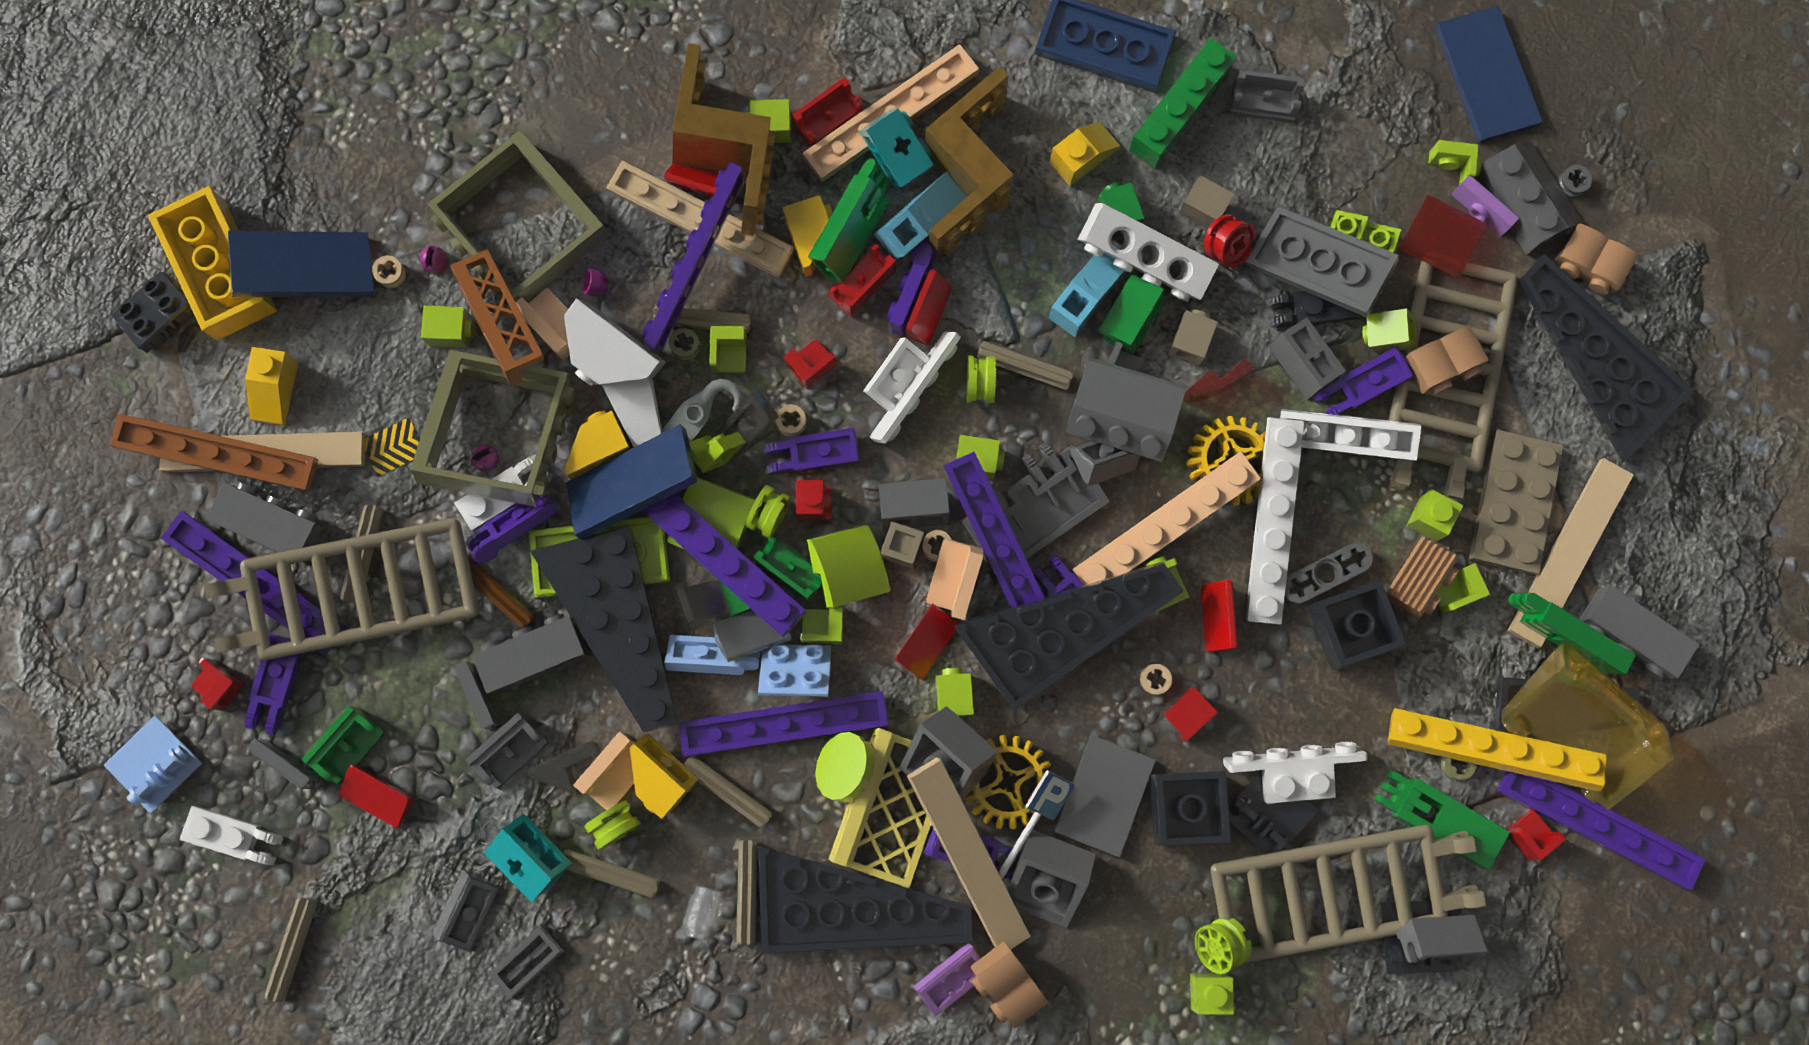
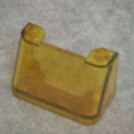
[1502,642,1673,810]

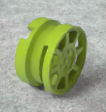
[966,356,996,403]
[746,485,792,538]
[584,800,641,851]
[1195,917,1252,974]

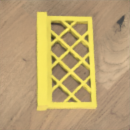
[829,728,931,888]

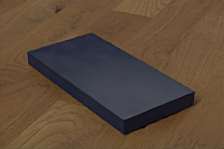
[1034,0,1177,93]
[1435,5,1543,144]
[228,231,374,297]
[566,424,698,540]

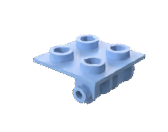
[758,644,831,697]
[104,715,202,813]

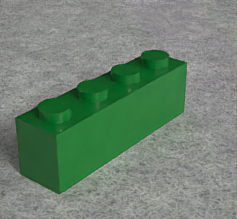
[1129,37,1237,169]

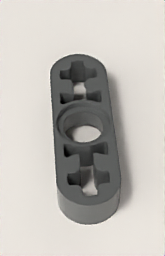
[1284,543,1373,605]

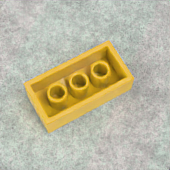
[148,186,277,341]

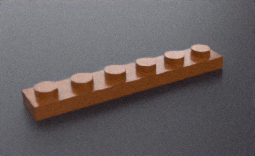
[109,414,319,492]

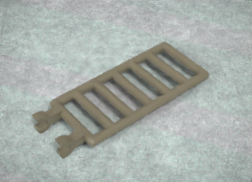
[1389,253,1518,502]
[203,518,479,660]
[1211,825,1486,963]

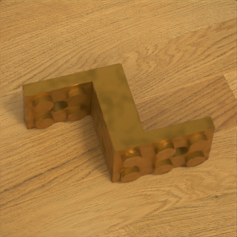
[672,43,776,237]
[925,66,1014,260]

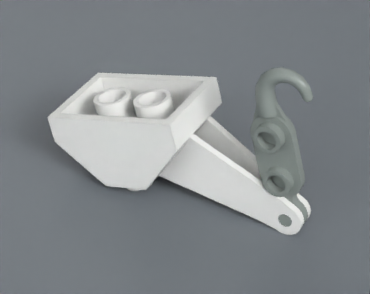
[564,299,743,447]

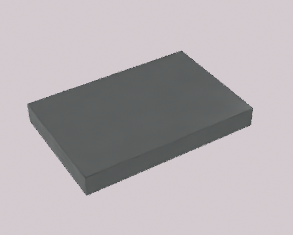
[1054,734,1156,858]

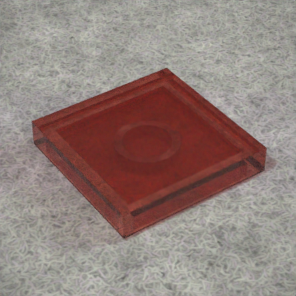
[1398,195,1487,279]

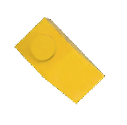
[1049,122,1120,186]
[782,195,833,277]
[245,347,299,426]
[564,411,631,479]
[630,733,699,819]

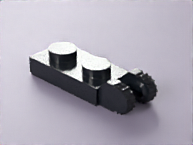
[1266,291,1362,328]

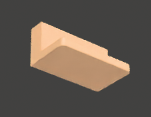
[516,288,570,361]
[926,539,984,620]
[573,731,635,810]

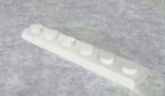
[1245,417,1304,624]

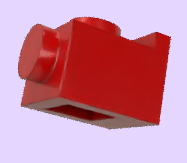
[796,480,832,521]

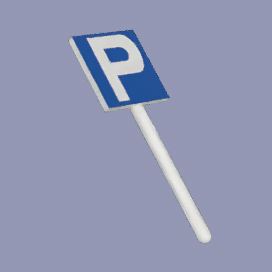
[998,771,1075,879]

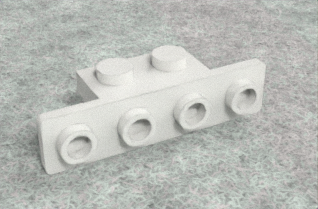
[863,332,961,444]
[1223,742,1367,804]

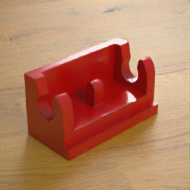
[792,77,863,147]
[827,244,896,317]

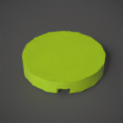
[815,732,875,802]

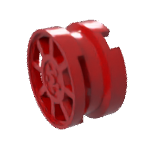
[1204,214,1256,268]

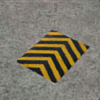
[365,418,420,477]

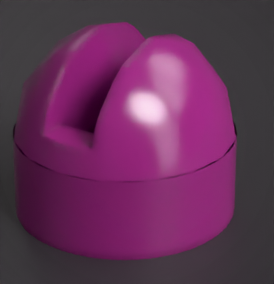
[420,246,449,274]
[582,269,609,296]
[470,444,499,472]

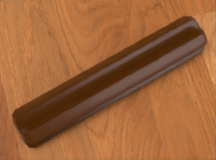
[451,556,535,629]

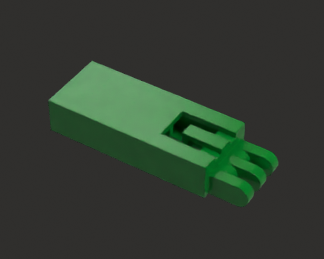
[808,159,890,283]
[1508,593,1636,675]
[1374,770,1510,870]

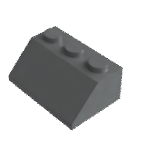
[1476,142,1583,255]
[1065,357,1187,462]

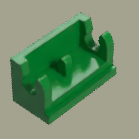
[1099,274,1165,355]
[753,535,823,603]
[301,706,386,785]

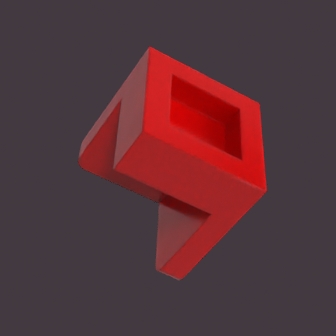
[784,340,837,389]
[191,657,245,711]
[1164,687,1218,742]
[1506,810,1566,860]

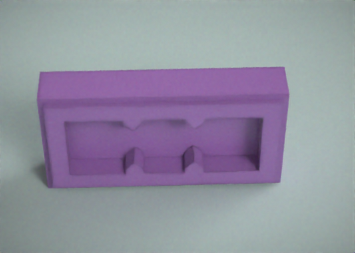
[1451,175,1519,237]
[913,943,981,1017]

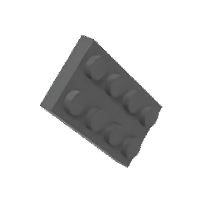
[1246,206,1399,317]

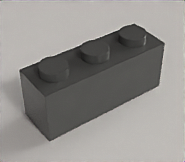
[205,482,326,565]
[1579,585,1700,681]
[472,614,590,696]

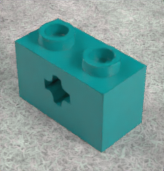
[859,108,933,187]
[484,813,572,903]

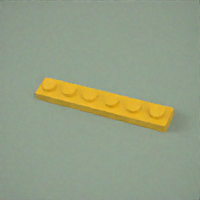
[1387,708,1607,792]

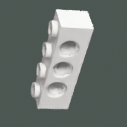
[1078,203,1219,302]
[1280,409,1421,460]

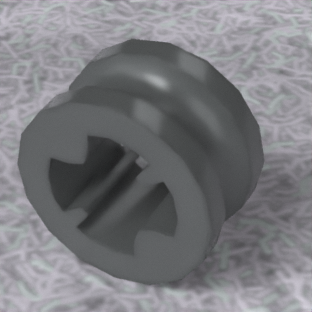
[1557,165,1592,198]

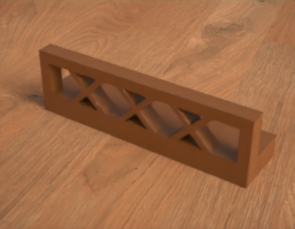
[450,249,545,387]

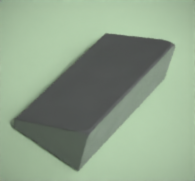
[1070,441,1140,486]
[713,610,791,662]
[433,870,500,952]

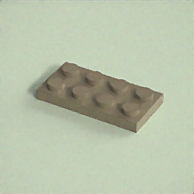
[1469,430,1563,576]

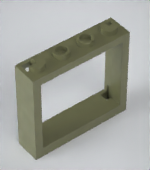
[427,130,609,302]
[410,350,575,507]

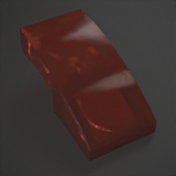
[1183,358,1254,403]

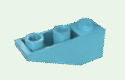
[874,171,967,259]
[1048,244,1125,337]

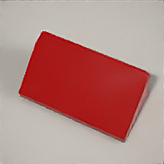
[663,163,719,197]
[906,269,952,345]
[1201,580,1238,652]
[894,604,960,680]
[338,764,416,829]

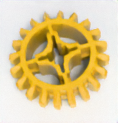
[1186,416,1266,507]
[964,735,1051,829]

